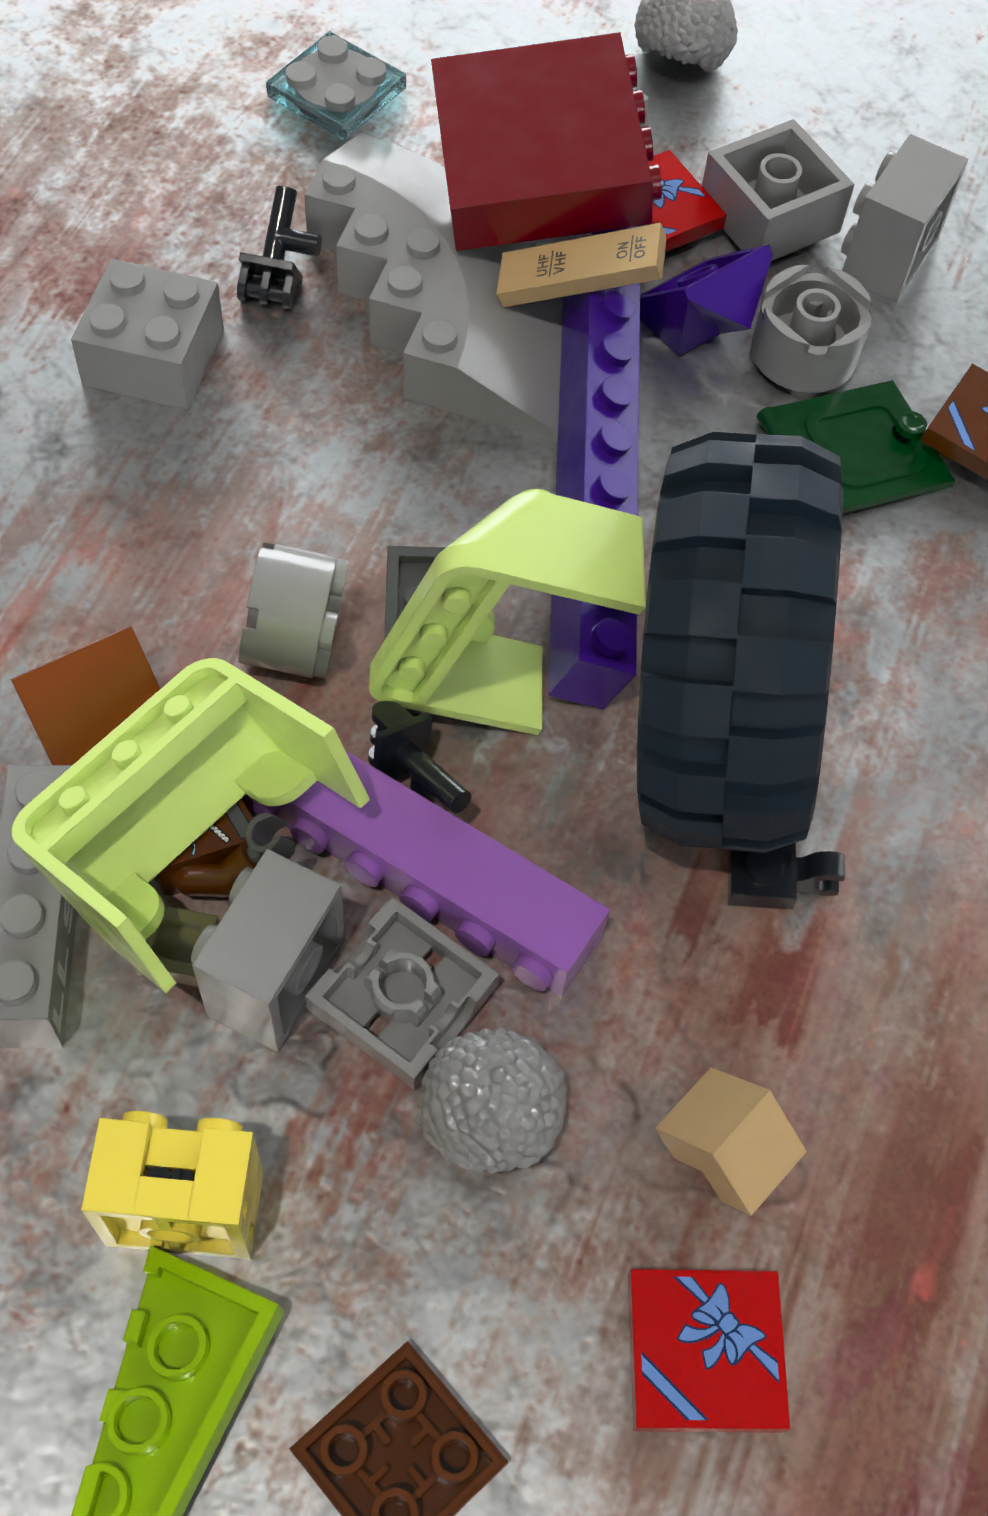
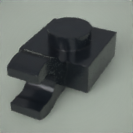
[728,843,845,909]

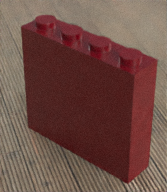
[431,32,662,251]

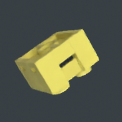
[81,1111,264,1260]

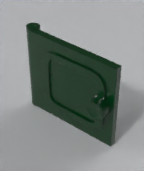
[756,380,956,513]

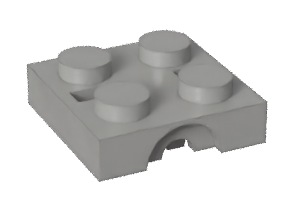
[305,896,499,1090]

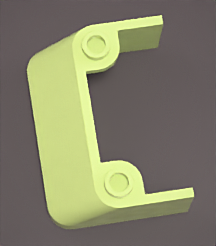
[369,489,646,736]
[12,658,370,993]

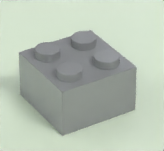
[702,119,855,261]
[840,134,969,303]
[71,259,224,410]
[191,849,345,1053]

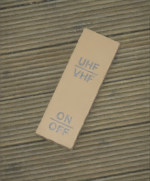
[496,222,666,307]

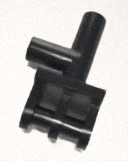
[237,186,322,310]
[368,701,472,813]

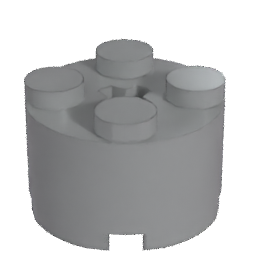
[749,265,873,400]
[238,542,349,679]

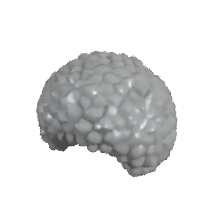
[634,0,738,73]
[416,1027,567,1174]

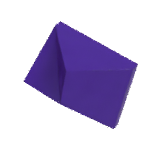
[640,244,773,356]

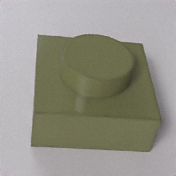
[133,905,220,987]

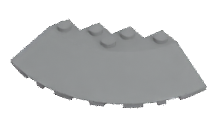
[304,133,563,443]

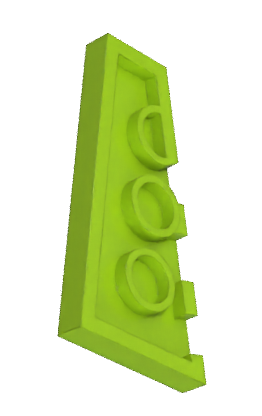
[71,1245,285,1516]

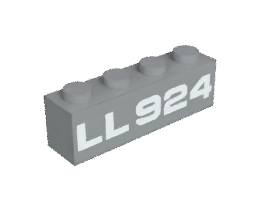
[0,765,77,1048]

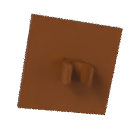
[10,626,160,765]

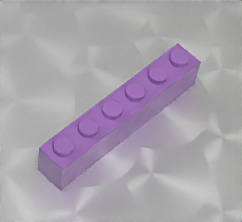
[241,750,610,998]

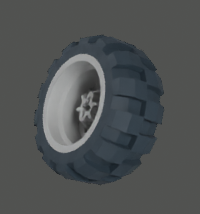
[637,432,843,853]

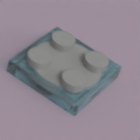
[266,31,406,140]

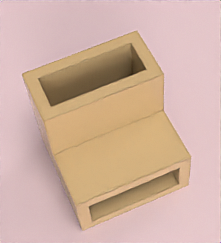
[654,1067,807,1216]

